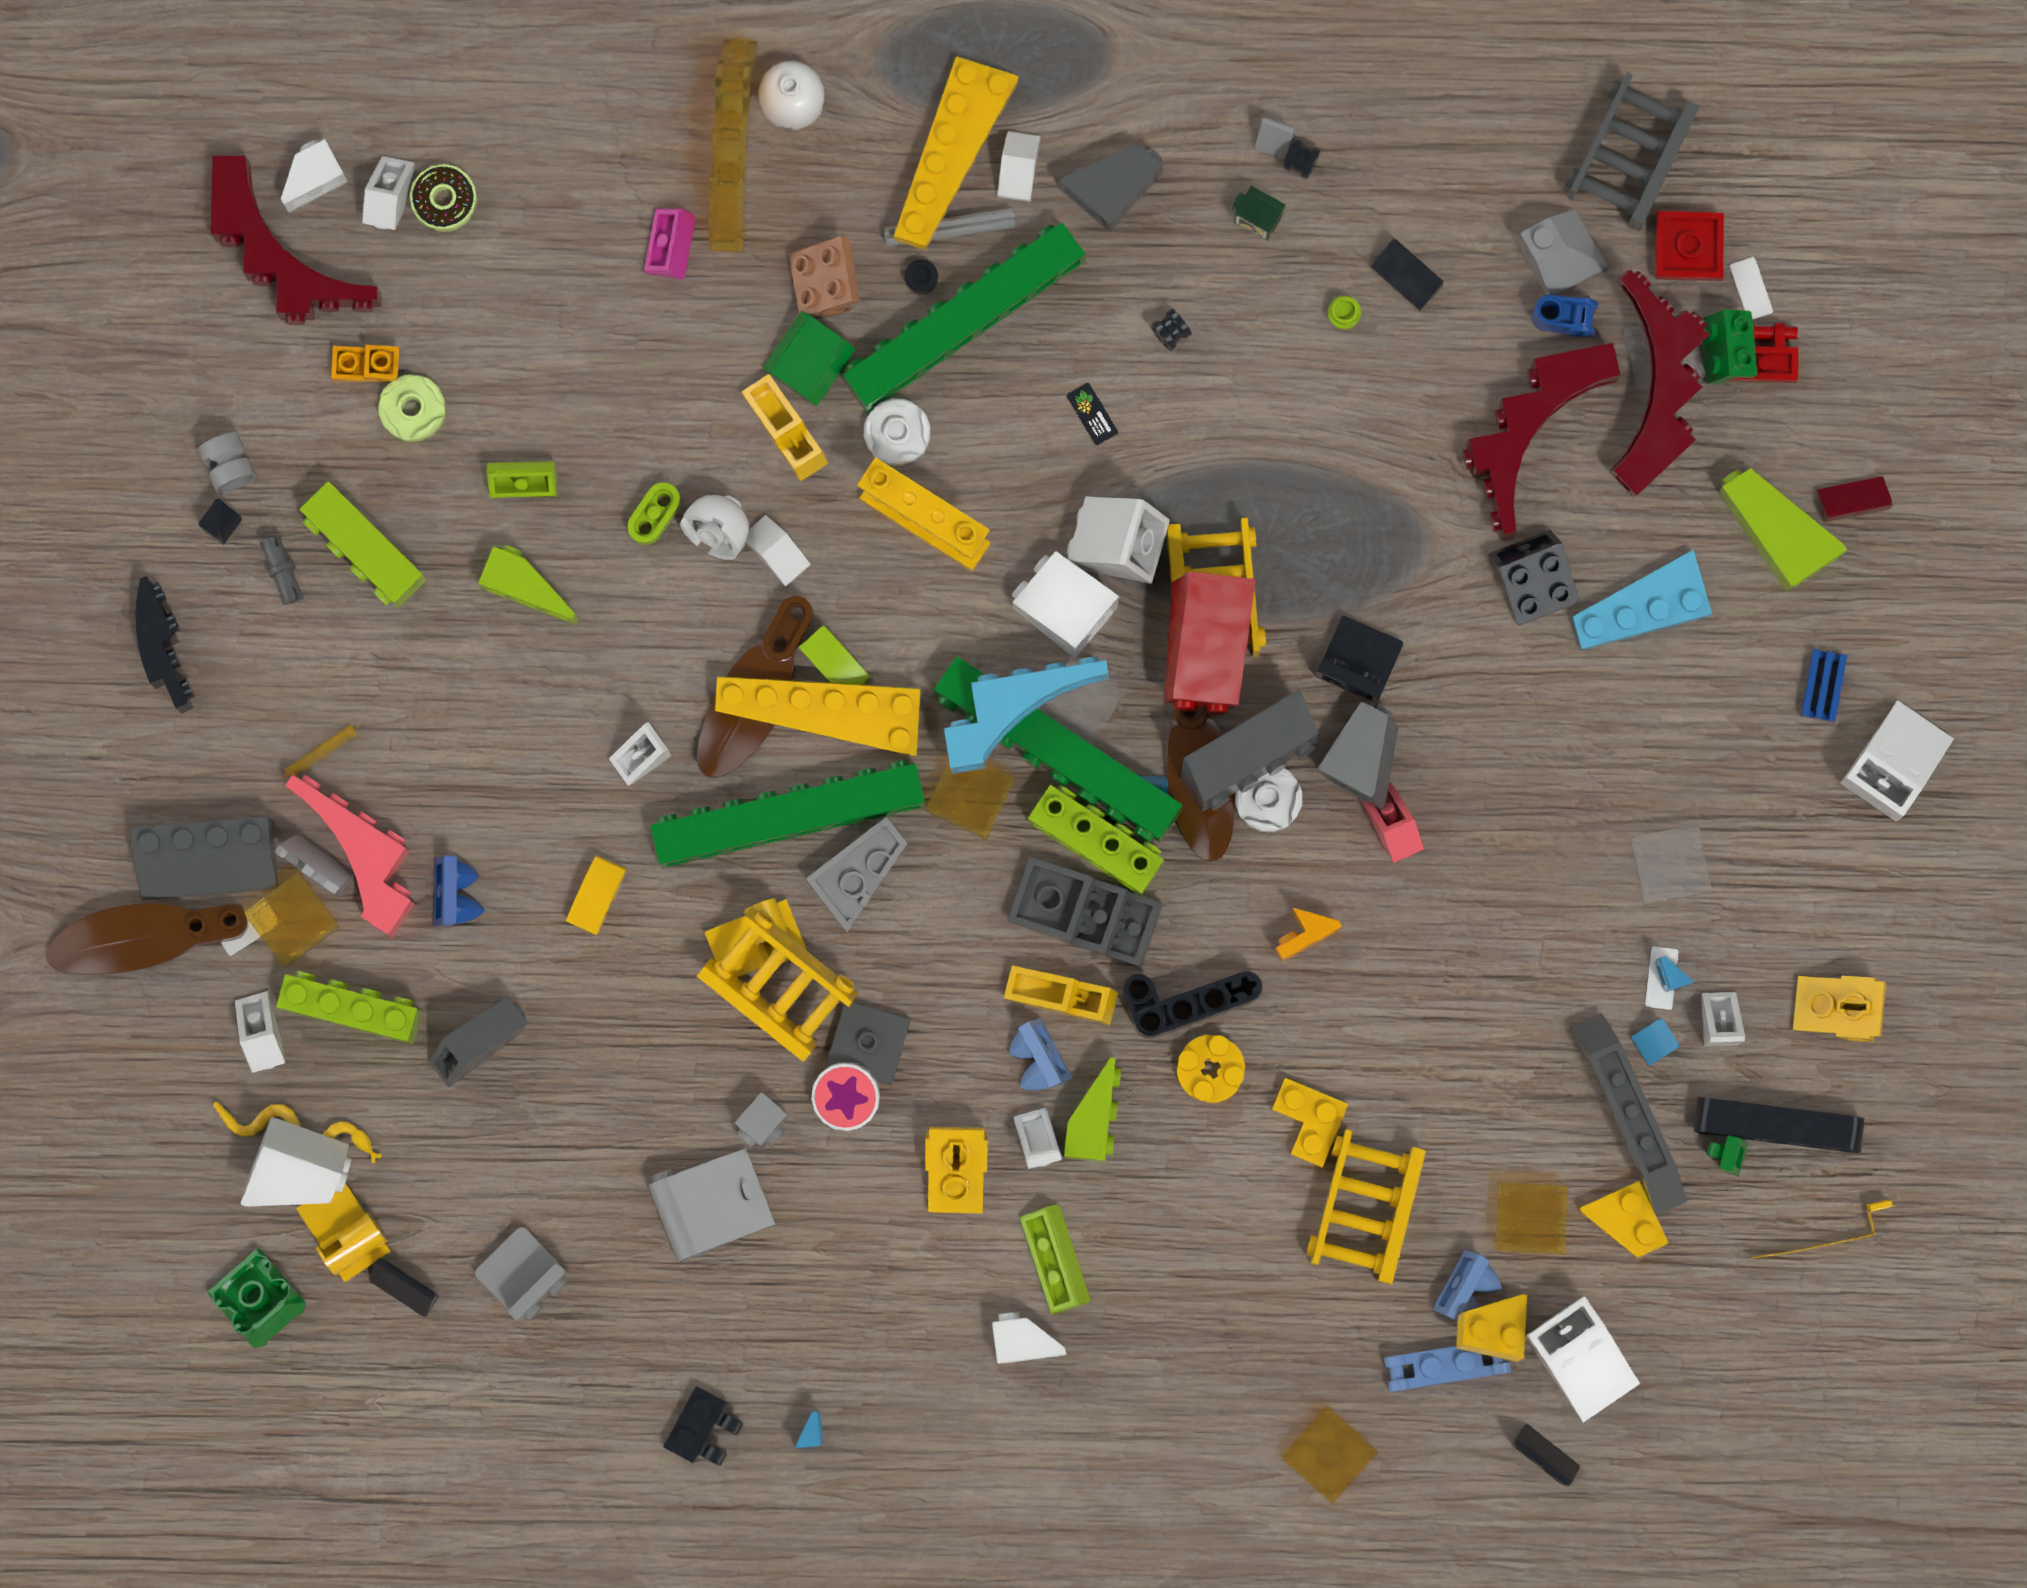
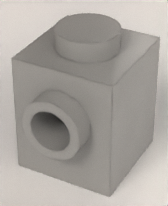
[735,1092,789,1147]

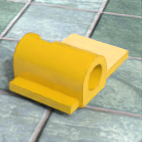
[704,898,807,978]
[1793,975,1886,1042]
[925,1127,988,1214]
[296,1182,391,1283]

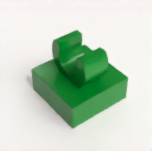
[1707,1135,1748,1177]

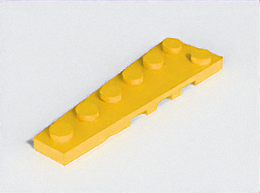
[894,56,1019,250]
[715,676,921,756]

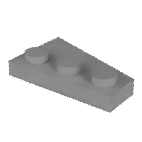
[805,816,907,933]

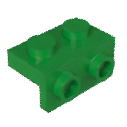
[1702,309,1757,385]

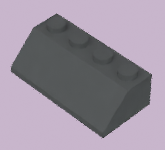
[1180,690,1319,812]
[132,817,278,900]

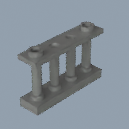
[1566,72,1700,232]

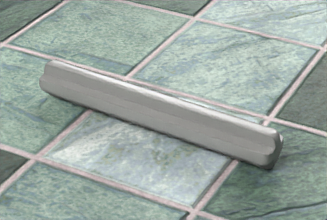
[884,208,1016,246]

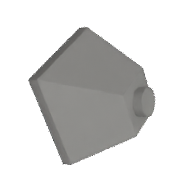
[1516,209,1608,296]

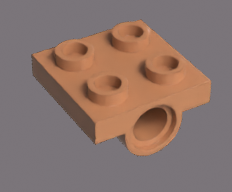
[789,236,860,318]

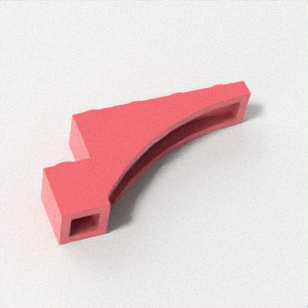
[285,774,415,938]

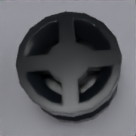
[1283,138,1321,180]
[1150,308,1192,351]

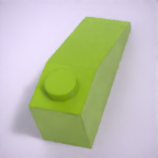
[478,545,578,625]

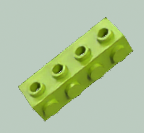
[299,481,427,608]
[1028,785,1164,896]
[276,971,422,1045]

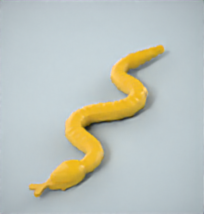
[213,1102,382,1164]

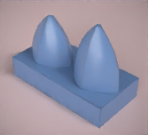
[1009,1018,1073,1091]
[1432,1250,1502,1321]

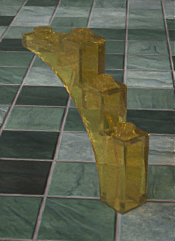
[709,37,758,253]

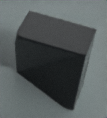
[198,498,242,545]

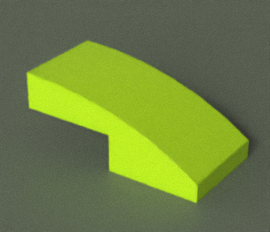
[799,625,870,685]

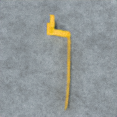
[1749,1200,1896,1259]

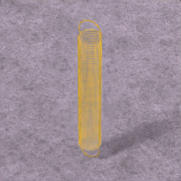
[280,723,363,780]

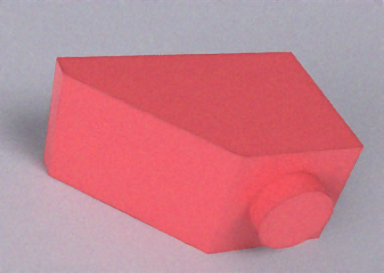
[1361,782,1424,863]

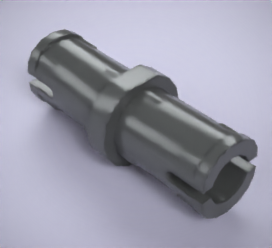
[260,535,304,605]

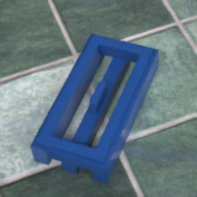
[1800,649,1847,723]

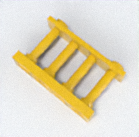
[857,457,991,572]
[1166,518,1266,657]
[697,907,859,1062]
[1306,1129,1426,1285]

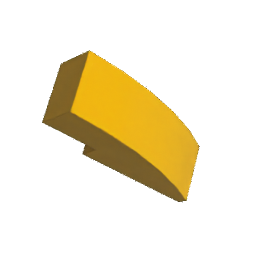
[741,374,828,482]
[1004,966,1118,1025]

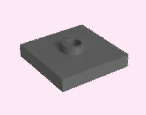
[826,1003,911,1086]

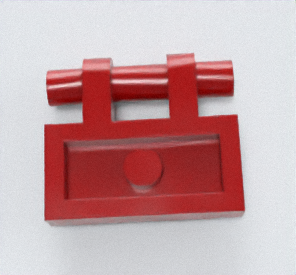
[1729,322,1799,383]

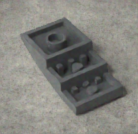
[1007,857,1163,968]

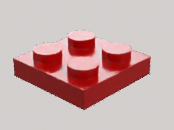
[1655,211,1724,281]

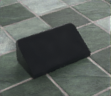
[1370,238,1444,311]
[369,1258,439,1317]
[1511,1424,1580,1486]

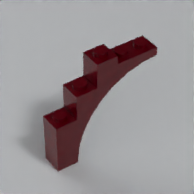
[211,156,382,325]
[1609,270,1709,496]
[1462,343,1621,540]

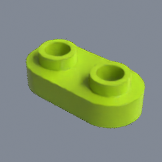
[628,482,681,545]

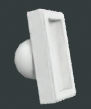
[1014,1108,1062,1169]

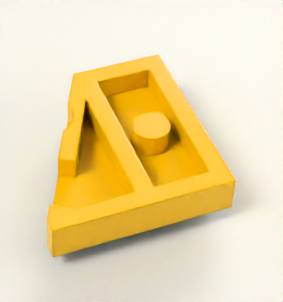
[1579,1181,1669,1258]
[1456,1294,1527,1362]

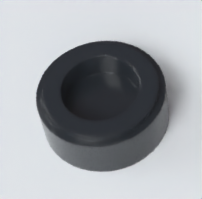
[905,259,938,295]

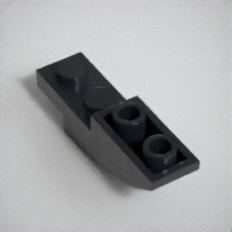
[135,576,195,714]

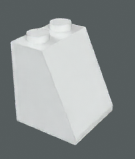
[1067,497,1170,584]
[1012,551,1119,659]
[240,1117,352,1207]

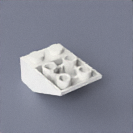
[1840,700,1954,822]
[1525,1296,1640,1423]

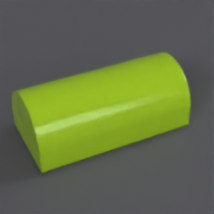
[487,461,557,498]

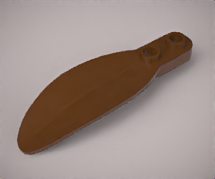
[697,596,814,778]
[1165,704,1235,862]
[46,903,248,975]

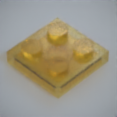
[925,762,1016,840]
[243,872,340,969]
[1495,1182,1568,1255]
[1280,1406,1378,1504]

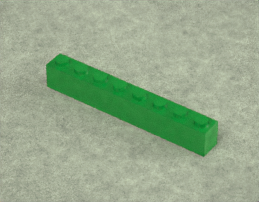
[843,222,1086,414]
[934,656,1183,843]
[650,760,926,869]

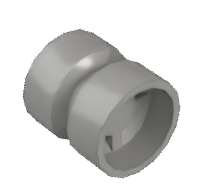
[198,432,257,494]

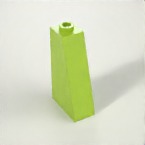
[1718,468,1847,592]

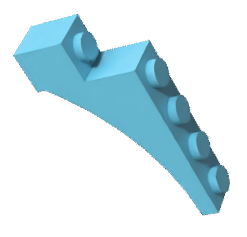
[944,657,1109,774]

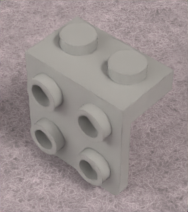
[475,1227,570,1322]

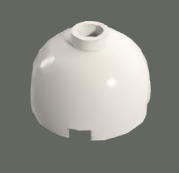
[759,61,825,129]
[680,495,749,560]

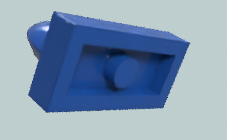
[433,856,485,927]

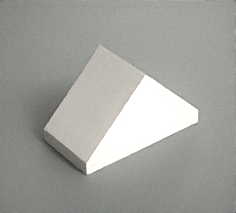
[997,131,1041,202]
[746,515,811,587]
[609,722,671,786]
[1702,992,1745,1046]

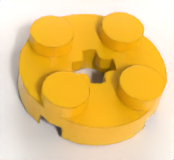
[1177,1035,1245,1104]

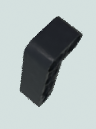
[1123,971,1262,1039]

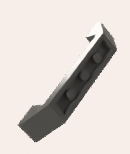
[1570,1013,1687,1215]

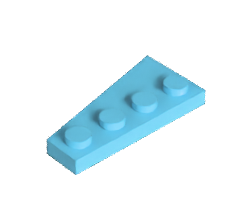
[1572,550,1712,651]

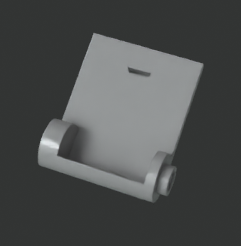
[648,1148,775,1263]

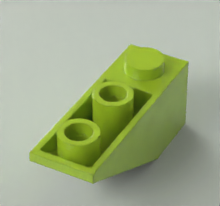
[1064,1057,1121,1163]

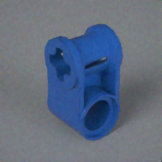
[1531,295,1598,338]

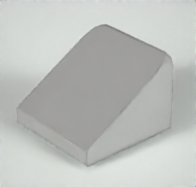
[1255,118,1295,159]

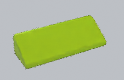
[1020,1204,1090,1315]

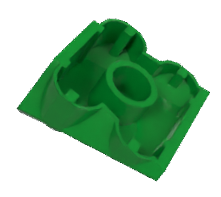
[763,311,855,407]
[208,1249,306,1348]

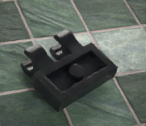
[663,1386,744,1466]

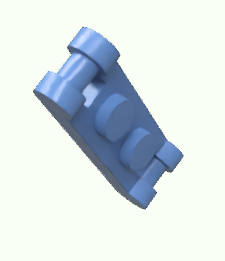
[1384,1346,1512,1392]

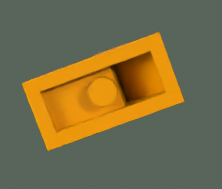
[1274,908,1342,963]

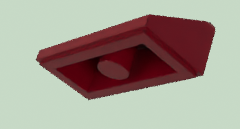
[1816,476,1893,523]

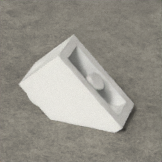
[281,139,348,213]
[362,156,415,230]
[235,991,285,1073]
[992,1312,1066,1364]

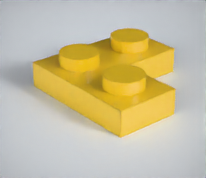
[1272,1078,1348,1168]

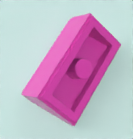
[643,208,696,279]

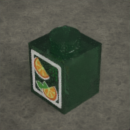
[1231,186,1286,241]

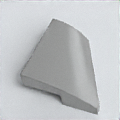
[275,835,355,897]

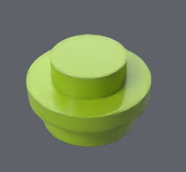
[1328,296,1361,330]

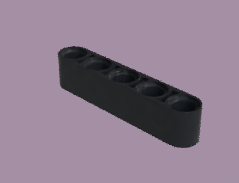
[1694,1097,1865,1153]

